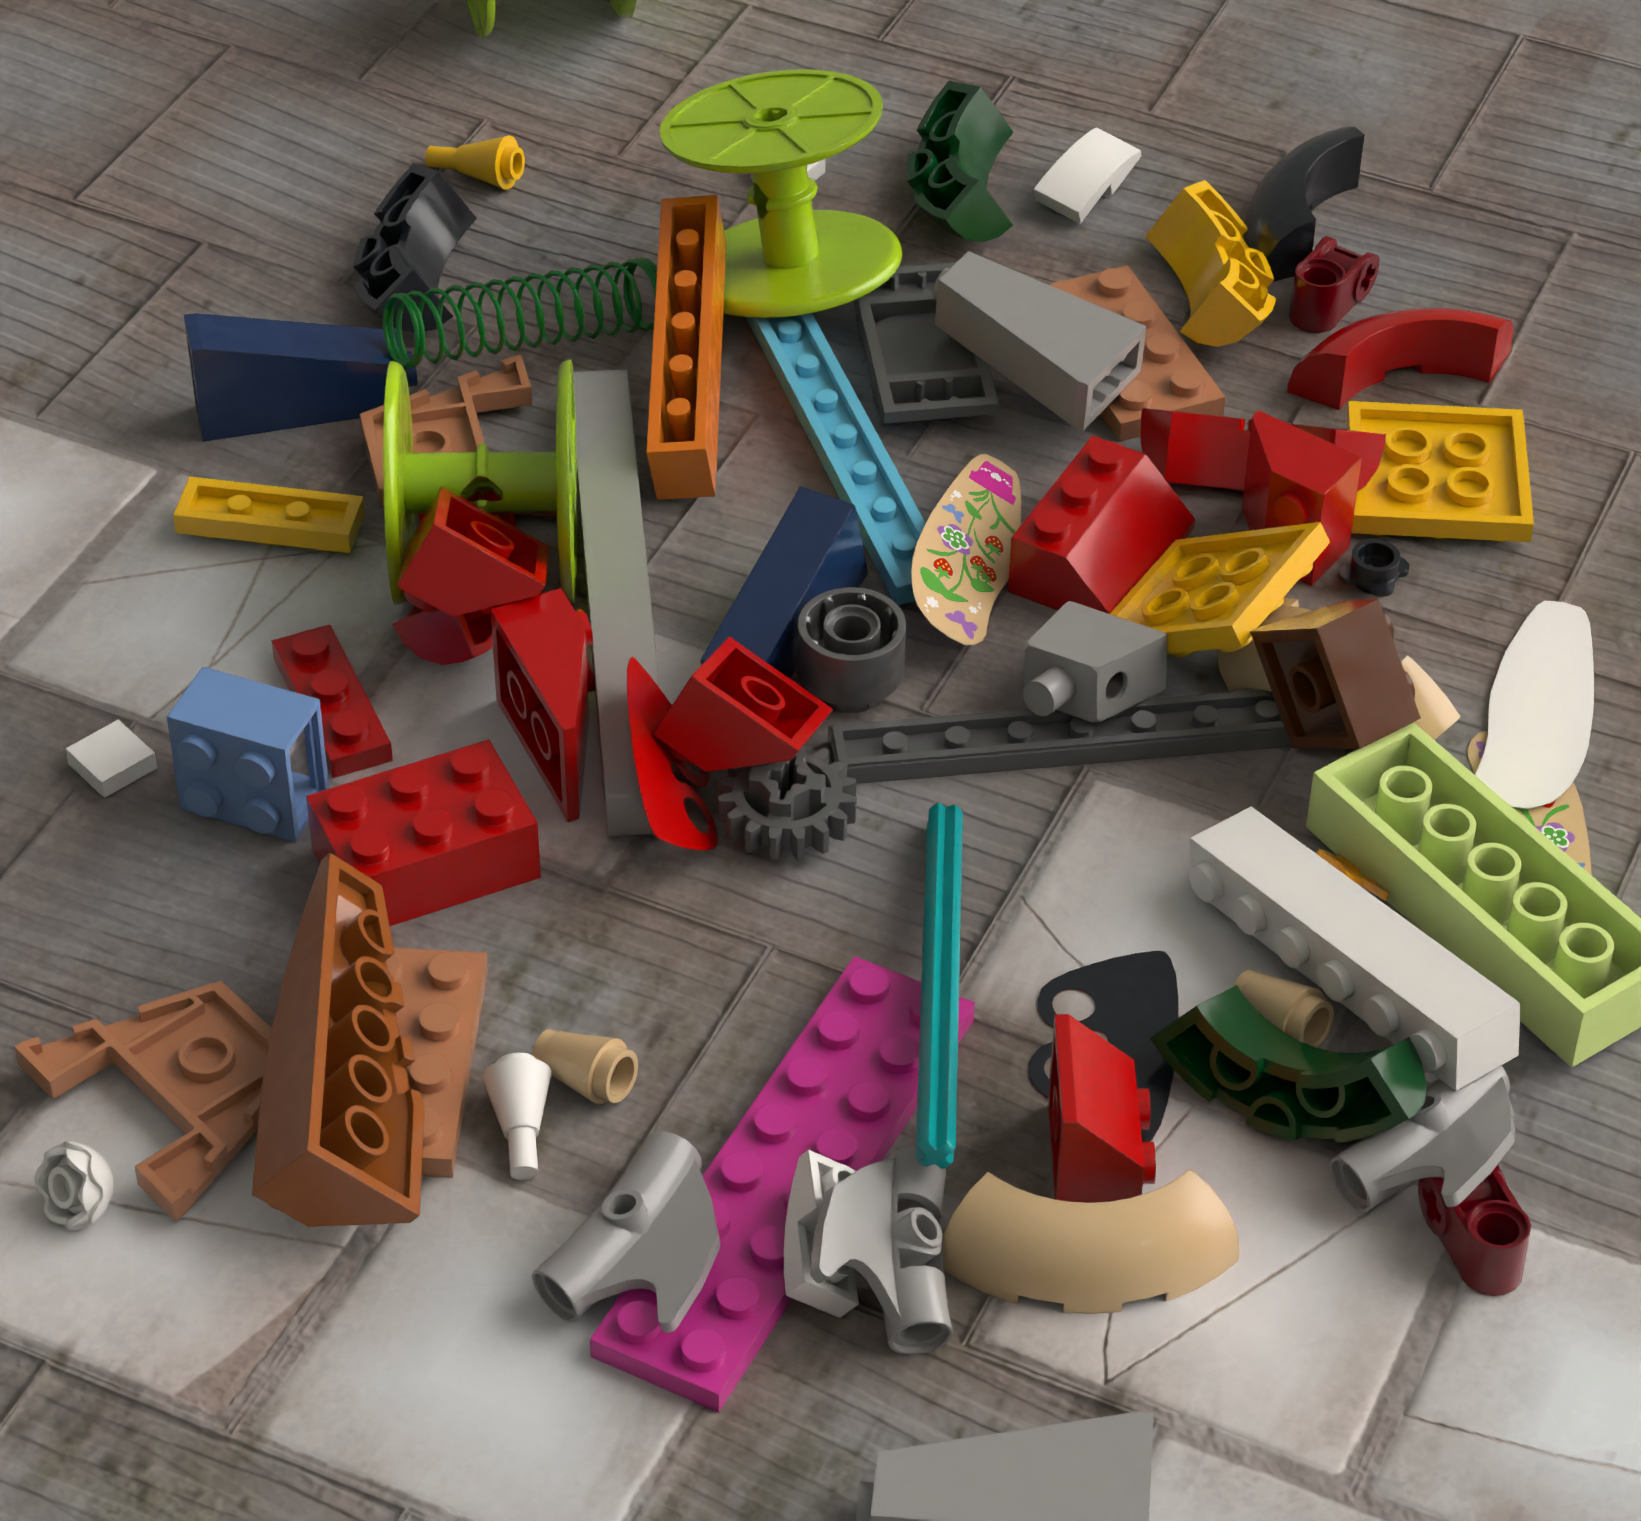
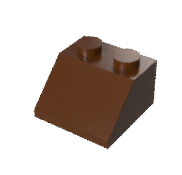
[1250,599,1421,749]

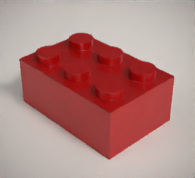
[306,739,541,926]

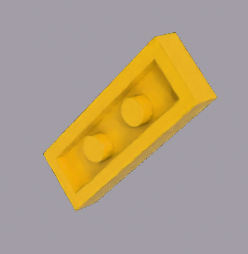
[173,476,365,553]

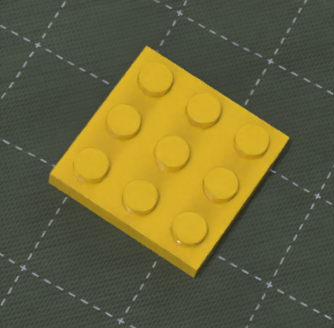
[1346,401,1534,542]
[1110,522,1330,657]

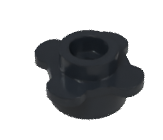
[1338,539,1409,597]

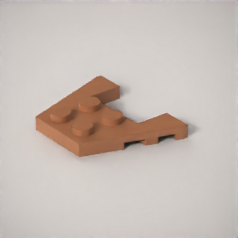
[360,355,557,517]
[14,981,272,1221]

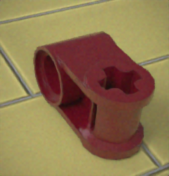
[1289,236,1380,333]
[1418,1164,1531,1296]

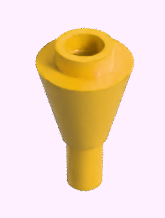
[425,135,525,190]

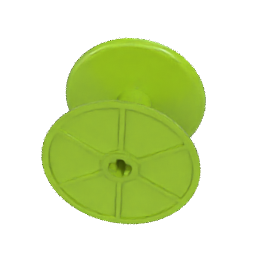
[659,69,902,318]
[383,359,578,605]

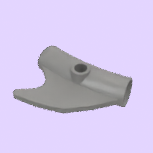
[1330,1066,1515,1213]
[531,1131,721,1333]
[810,1147,953,1355]

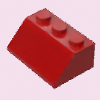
[1008,435,1195,614]

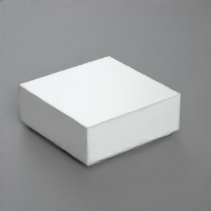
[65,719,157,798]

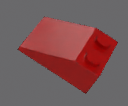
[490,588,595,822]

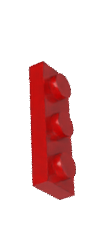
[271,624,393,778]

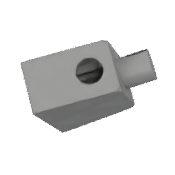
[1023,601,1167,722]

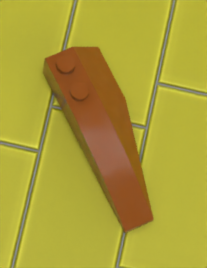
[252,853,424,1227]

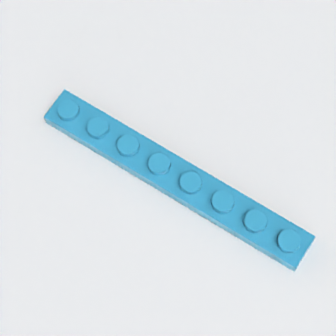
[745,313,926,605]

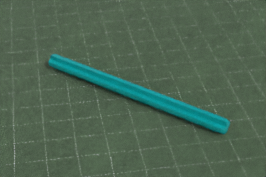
[915,803,963,1169]

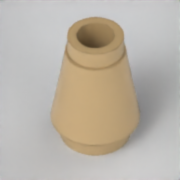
[1233,969,1334,1047]
[532,1029,638,1105]

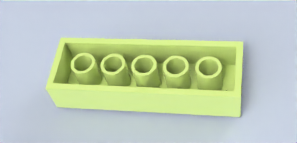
[1306,722,1641,1068]

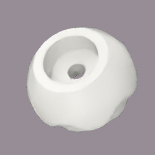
[34,1141,113,1230]

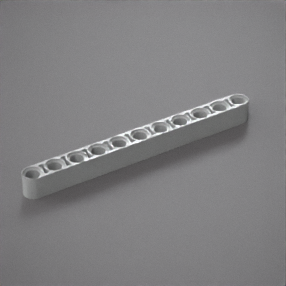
[573,369,660,838]

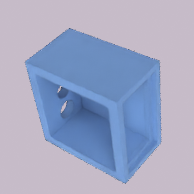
[167,667,329,842]

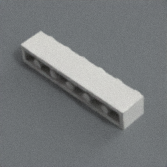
[1189,806,1520,1091]

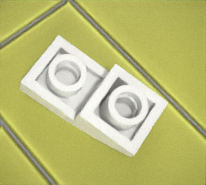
[1034,127,1141,224]
[784,1149,859,1318]

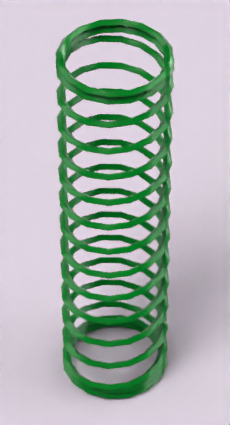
[382,257,657,368]

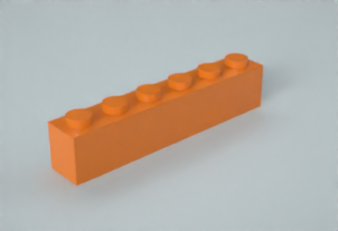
[646,195,727,500]

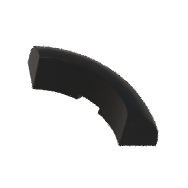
[1244,127,1365,282]
[353,163,477,333]

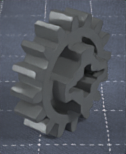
[718,745,857,861]

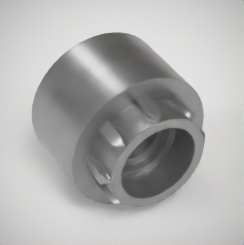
[798,587,906,713]

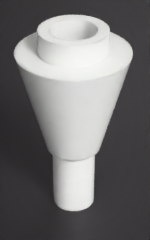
[482,1053,551,1180]

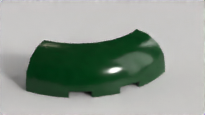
[906,81,1013,242]
[1150,985,1427,1142]

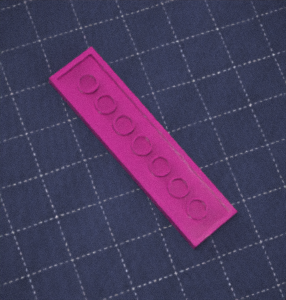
[590,956,975,1412]

